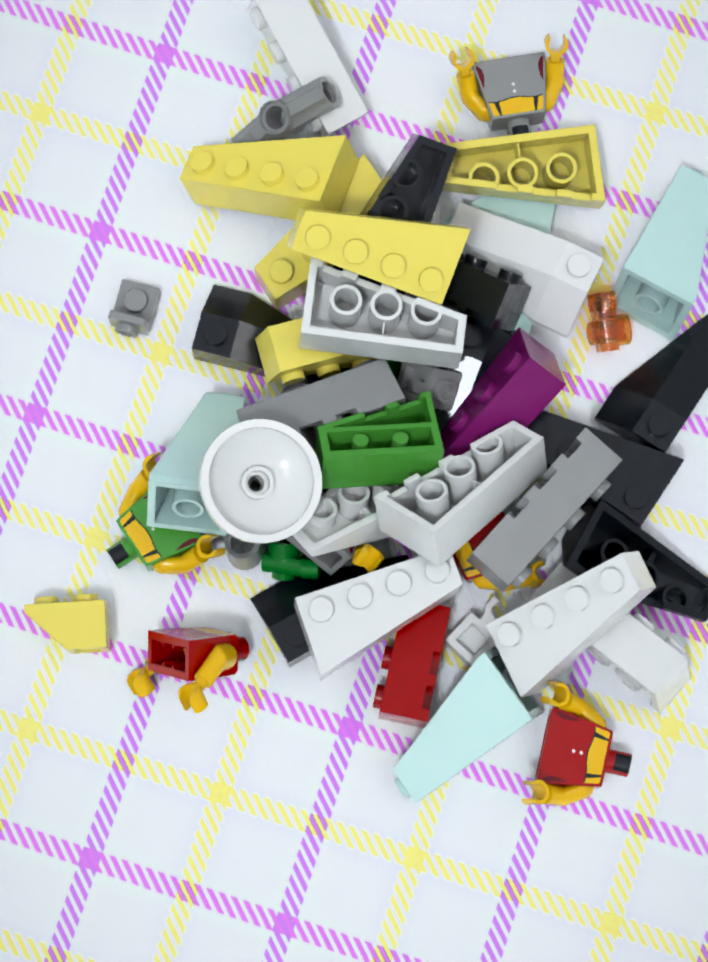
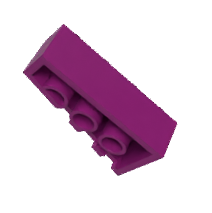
[440,327,566,458]

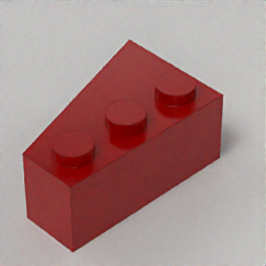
[373,605,451,728]

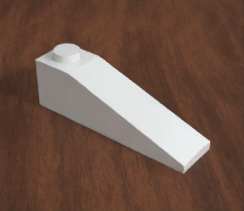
[449,202,604,338]
[292,484,404,557]

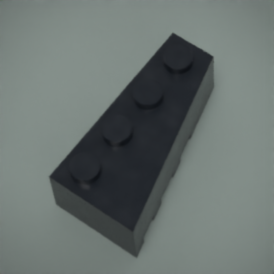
[327,133,457,295]
[527,411,684,527]

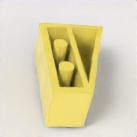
[255,317,377,386]

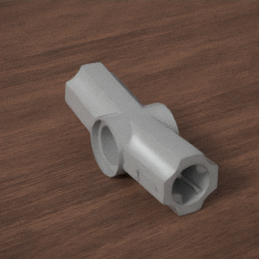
[231,77,339,143]

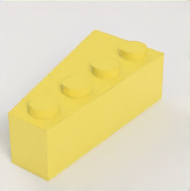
[442,124,606,209]
[180,135,359,220]
[254,154,382,310]
[286,207,471,305]

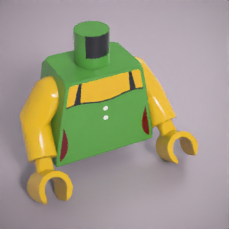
[106,452,225,574]

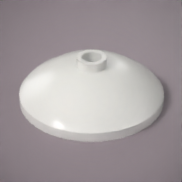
[199,419,322,544]

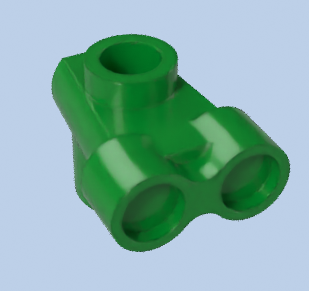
[261,539,324,581]

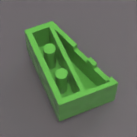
[314,390,444,489]

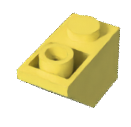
[24,594,110,654]

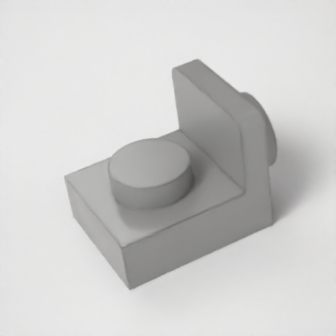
[108,279,161,338]
[397,362,462,411]

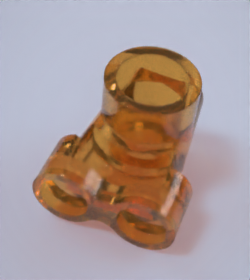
[587,291,632,353]

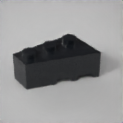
[442,253,531,331]

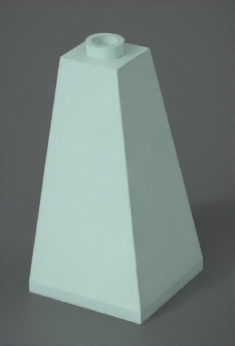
[605,164,708,341]
[147,392,245,536]
[393,648,544,803]

